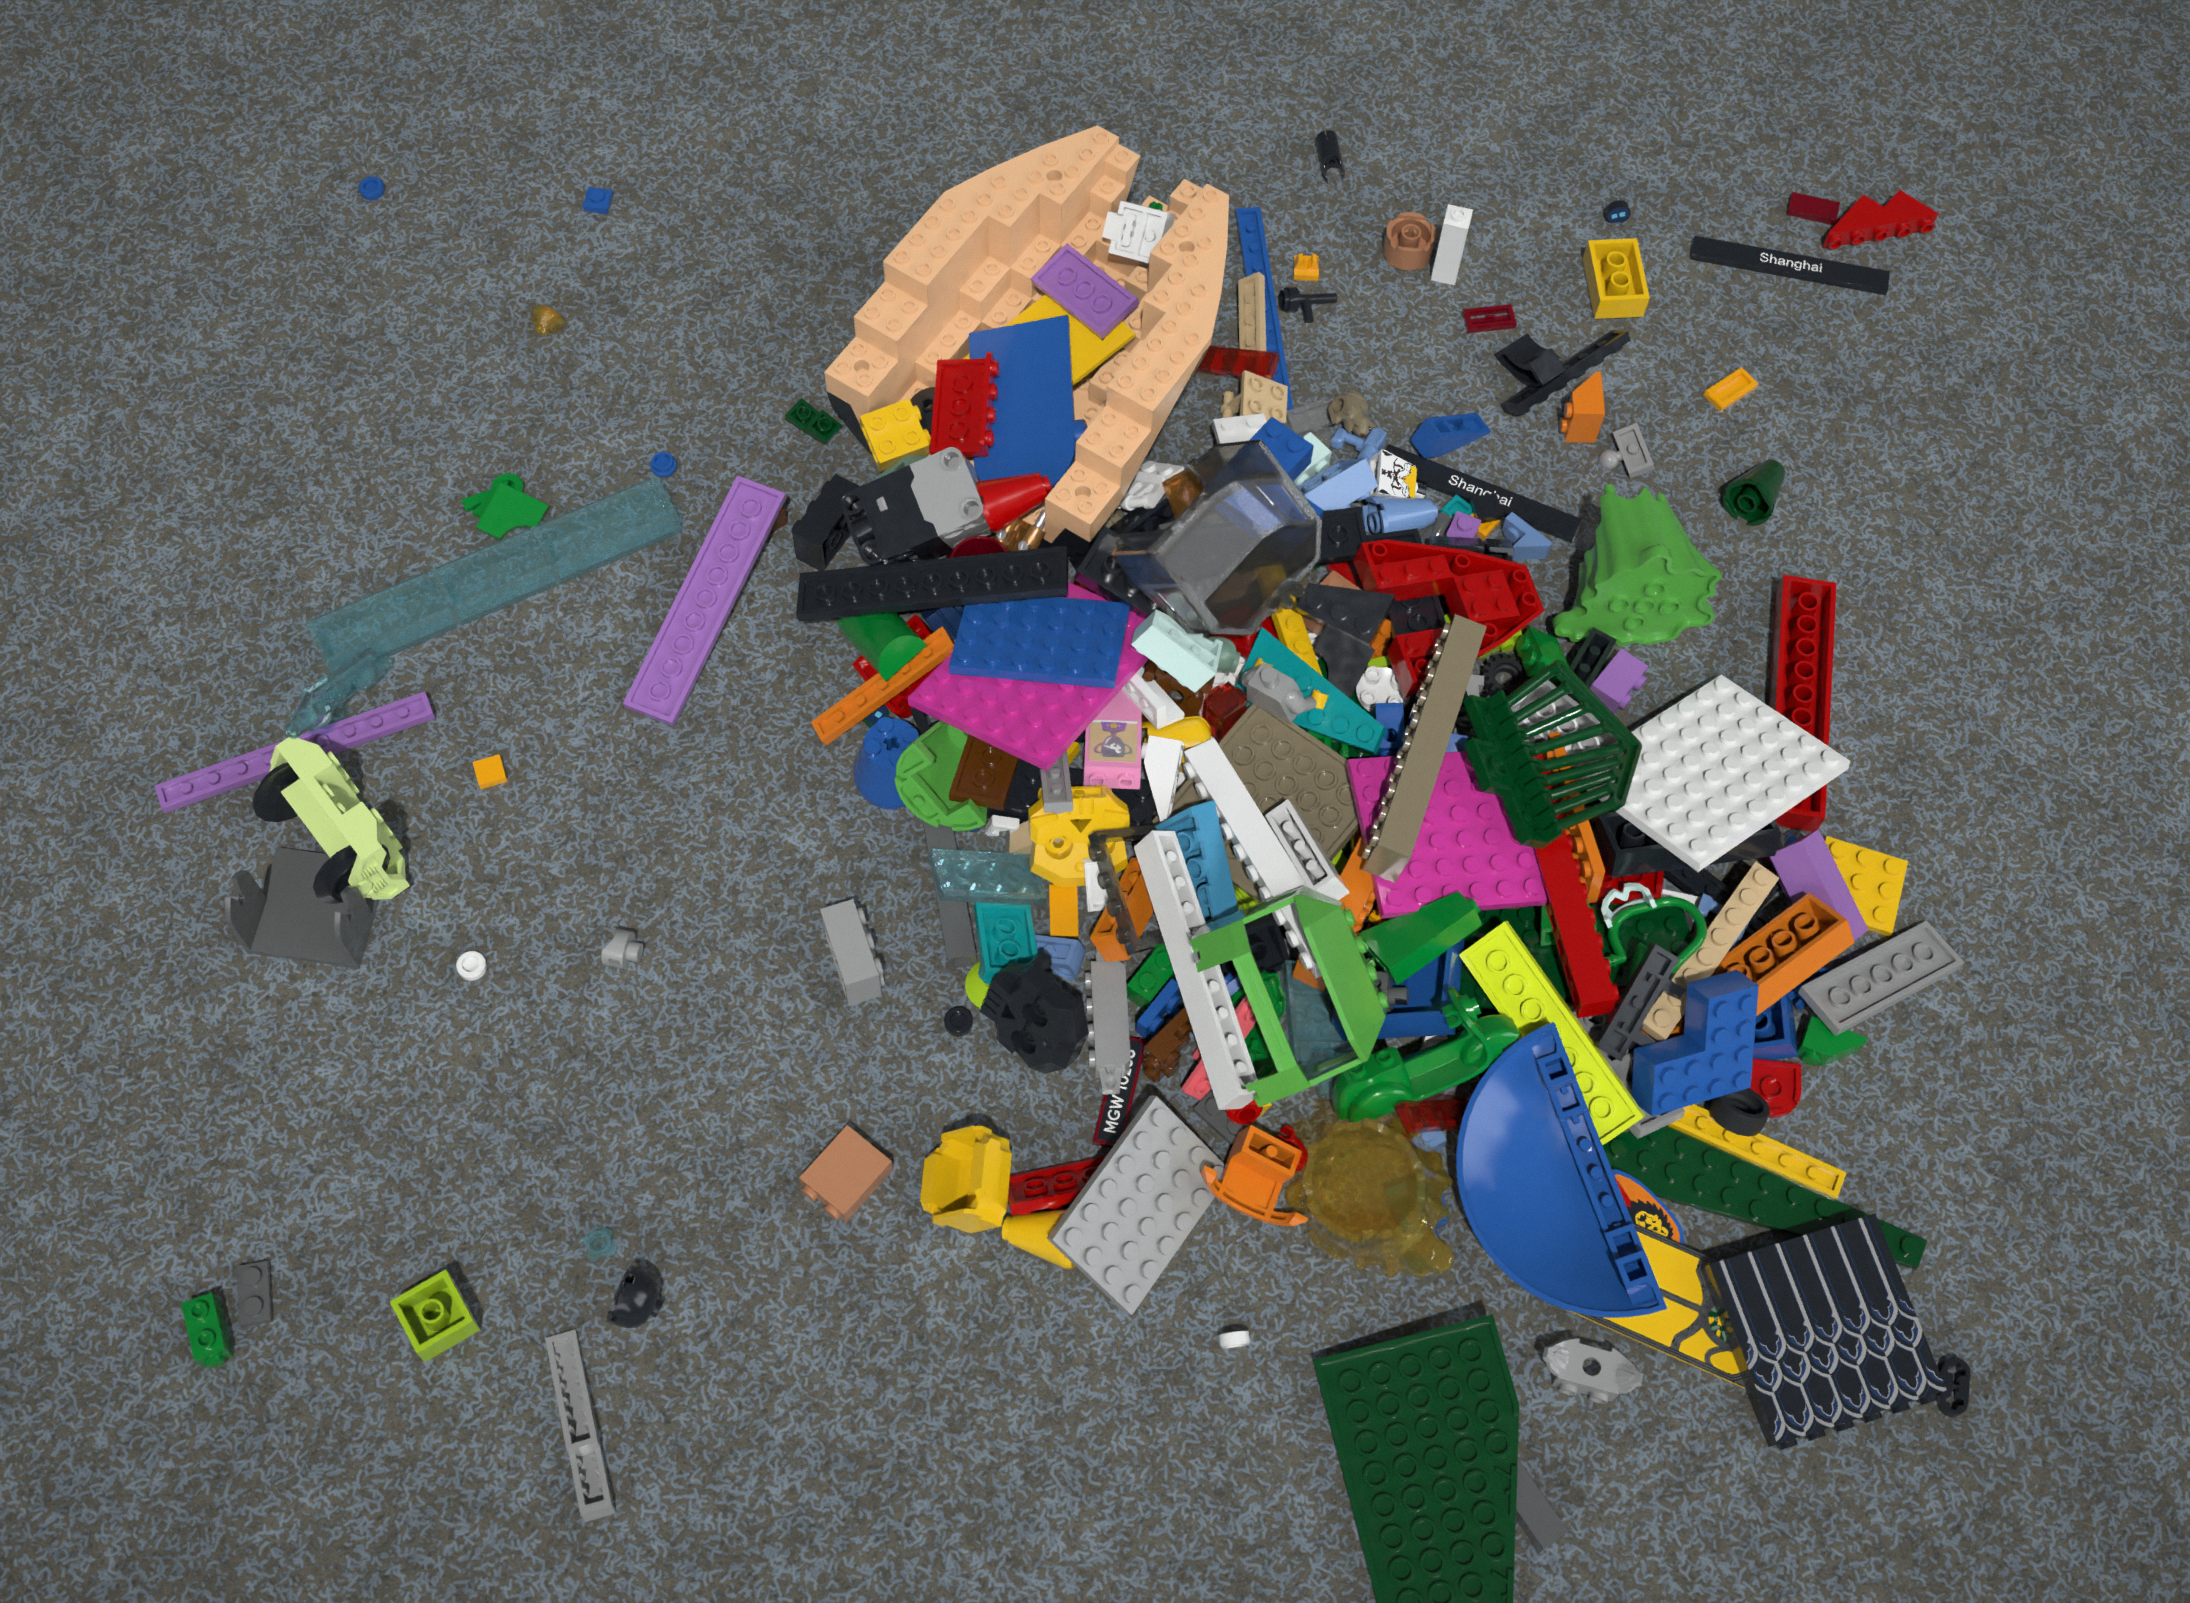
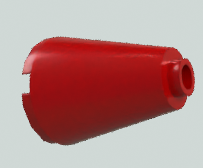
[975,472,1053,533]

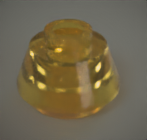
[531,304,565,337]

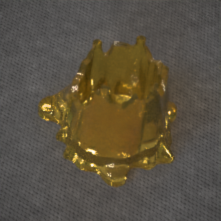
[1285,1113,1455,1278]

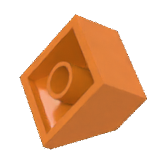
[1559,372,1605,443]

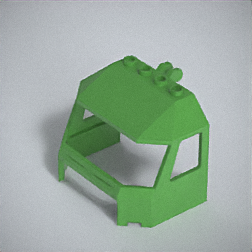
[1190,886,1390,1107]

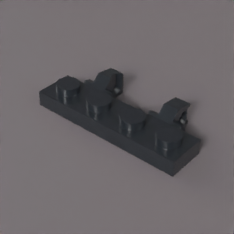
[1594,943,1685,1061]

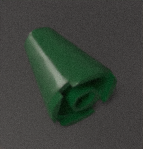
[1723,459,1785,526]

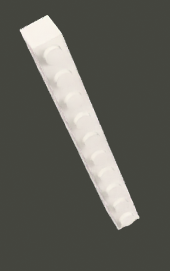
[1183,738,1322,978]
[1134,830,1257,1110]

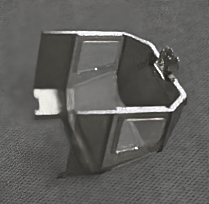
[1111,439,1322,636]

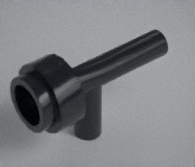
[1279,287,1337,324]

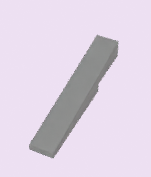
[545,1329,616,1522]

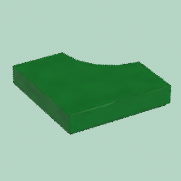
[476,482,549,541]

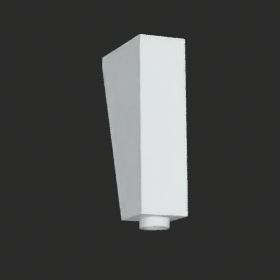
[1431,204,1473,285]

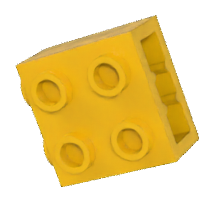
[860,398,931,472]

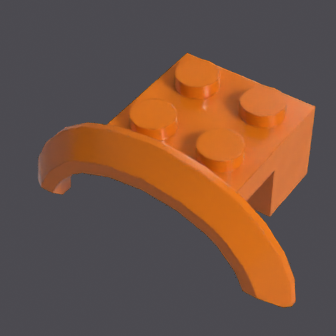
[1201,1125,1309,1226]

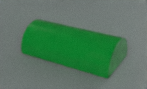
[838,612,927,681]

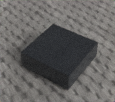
[1470,493,1504,523]

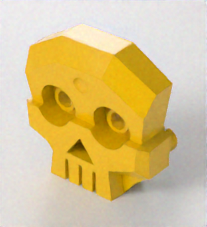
[1028,785,1130,887]

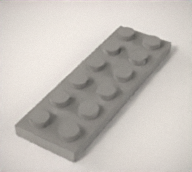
[1798,921,1965,1036]

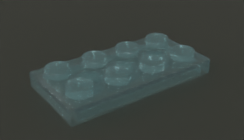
[927,849,1047,905]

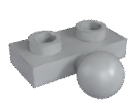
[1599,423,1655,479]

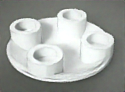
[1356,666,1410,712]

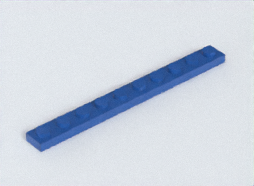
[1235,207,1293,415]

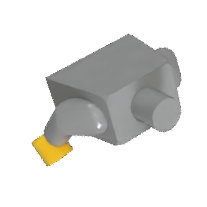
[1241,657,1329,724]

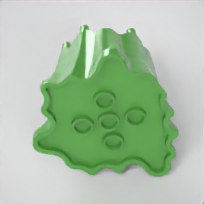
[1552,484,1722,646]

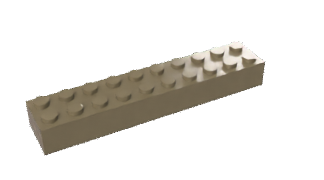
[1361,614,1487,883]

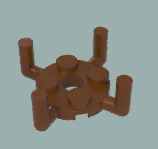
[1142,660,1215,731]

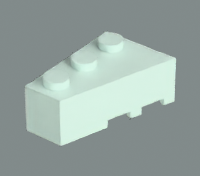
[1131,610,1223,693]

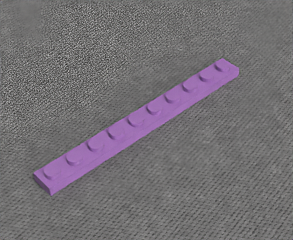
[154,692,435,813]

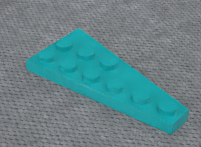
[1229,627,1387,755]

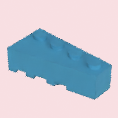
[1155,800,1239,924]

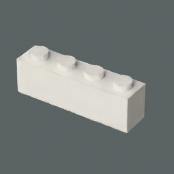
[1265,799,1350,901]

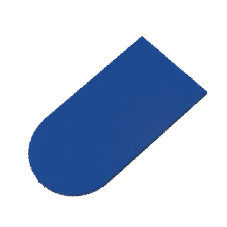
[969,315,1076,488]

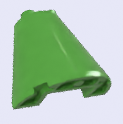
[895,721,987,831]

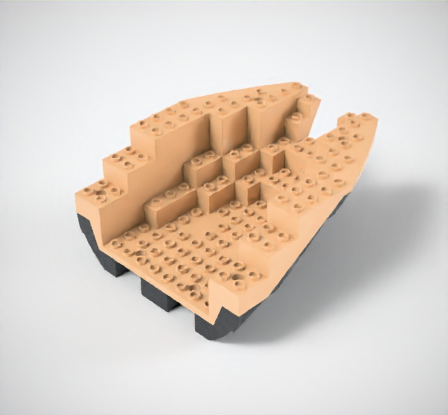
[824,125,1229,556]

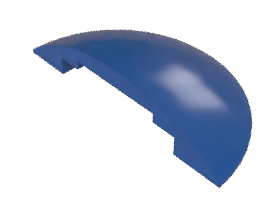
[1456,1022,1667,1318]

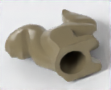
[1328,390,1376,437]

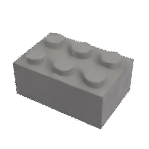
[820,899,885,1006]

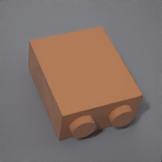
[799,1125,893,1223]

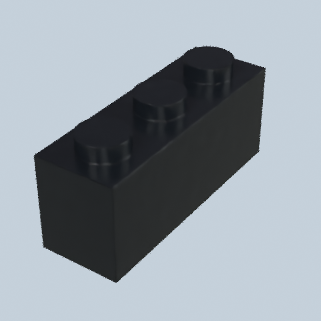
[1560,627,1617,704]

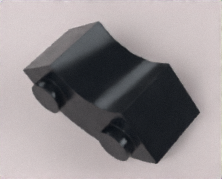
[1494,333,1565,387]

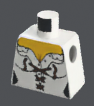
[1365,449,1427,504]

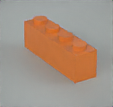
[1090,857,1154,962]

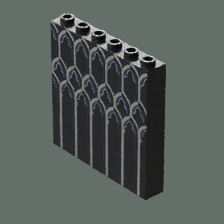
[1701,1214,1947,1450]

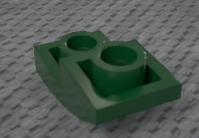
[784,398,842,445]

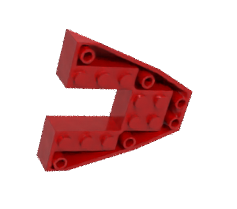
[1353,539,1545,699]

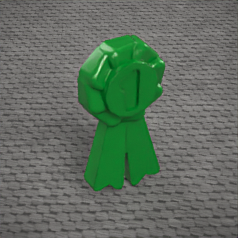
[461,473,524,519]

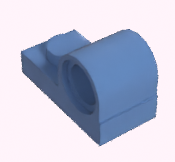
[1035,935,1086,980]

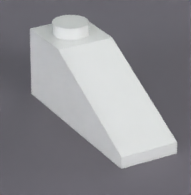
[1141,735,1185,823]

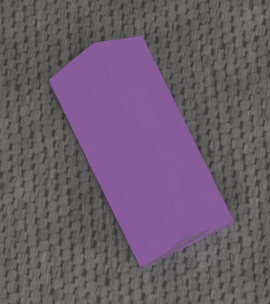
[1769,829,1868,941]

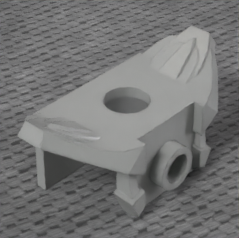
[1542,1338,1643,1404]

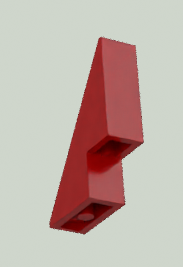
[1822,190,1939,249]

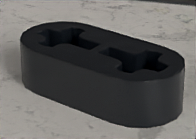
[1937,1358,1971,1417]

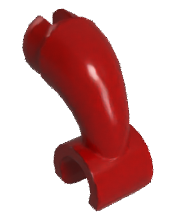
[1276,1125,1309,1171]

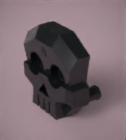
[980,953,1089,1074]

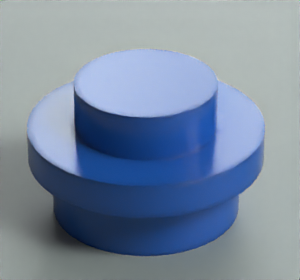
[650,452,677,477]

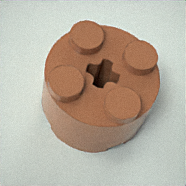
[1383,212,1436,270]

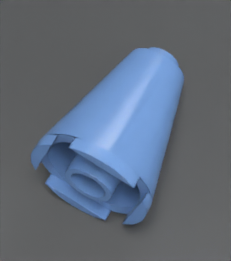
[1362,496,1438,535]

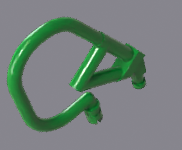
[1604,897,1707,1007]

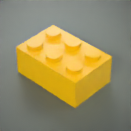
[1582,238,1650,319]

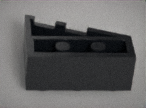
[1296,583,1395,647]

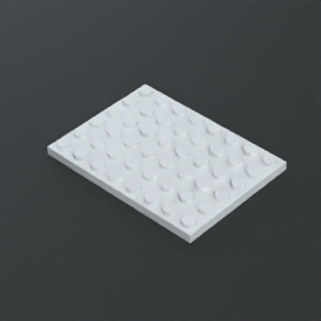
[1575,674,1850,872]

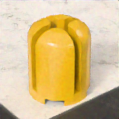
[1142,716,1211,772]

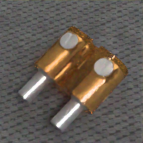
[993,509,1046,551]

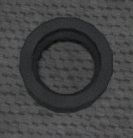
[1709,1088,1770,1137]

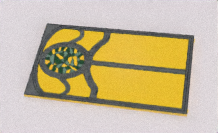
[1567,1223,1746,1389]

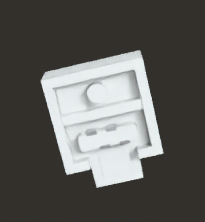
[1102,201,1175,263]

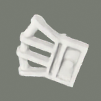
[1117,461,1187,511]

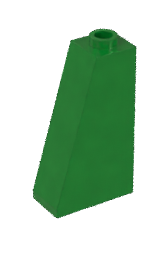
[1358,891,1482,986]

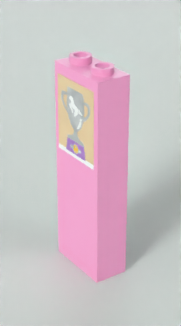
[1083,689,1142,789]

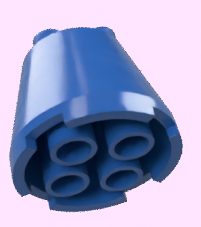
[853,717,920,810]

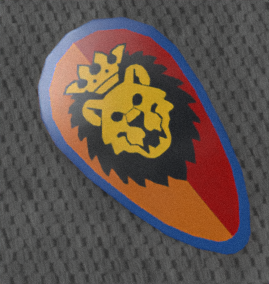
[1612,1169,1684,1245]

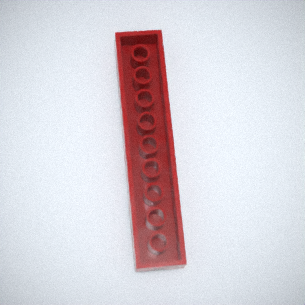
[1768,574,1837,832]

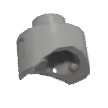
[601,928,643,970]

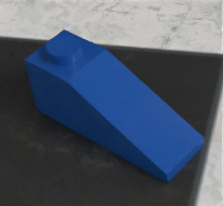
[1410,413,1491,458]

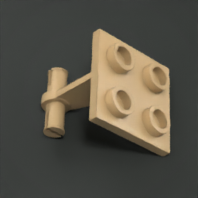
[1220,370,1288,423]

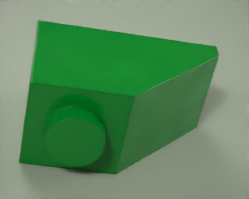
[1798,1016,1867,1066]

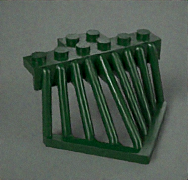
[1463,660,1642,849]

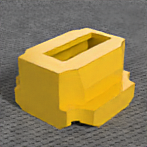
[920,1126,1012,1233]

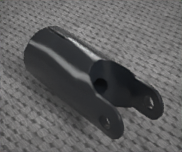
[1316,130,1345,183]

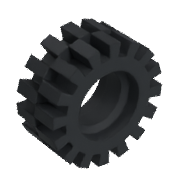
[1481,653,1531,697]

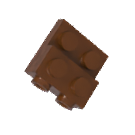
[1142,1007,1192,1082]

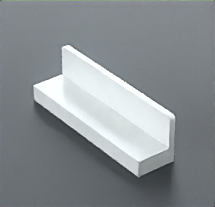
[1122,667,1185,730]

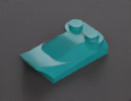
[974,902,1038,985]

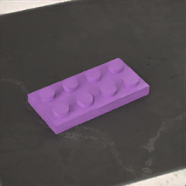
[1030,243,1140,340]

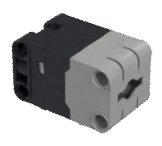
[840,447,994,566]

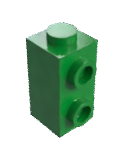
[181,1292,233,1369]

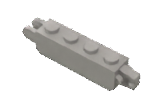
[1085,948,1131,1095]

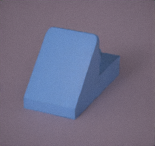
[1502,512,1553,560]

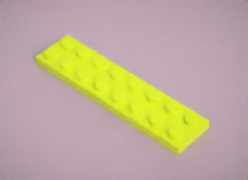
[1459,921,1646,1146]

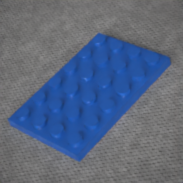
[949,597,1131,689]

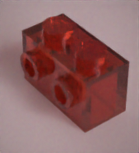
[1202,681,1247,743]

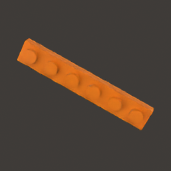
[811,626,955,746]

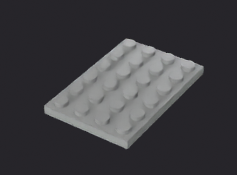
[1047,1095,1225,1315]

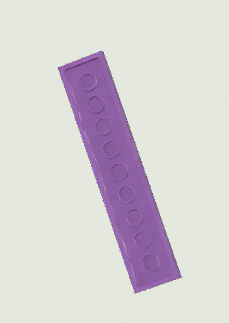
[623,475,787,727]

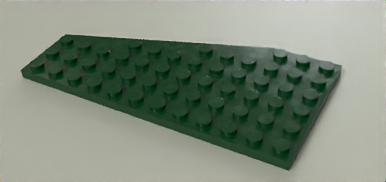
[1313,1314,1520,1603]

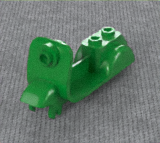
[1332,987,1520,1127]

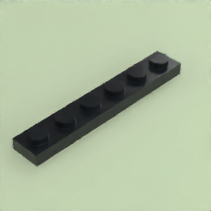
[1501,330,1631,416]

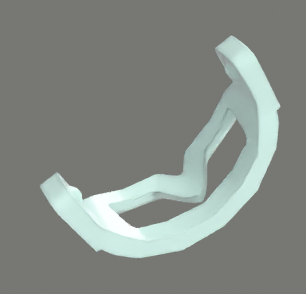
[1601,883,1657,928]

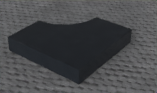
[1314,625,1375,698]

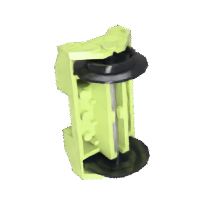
[252,733,410,904]

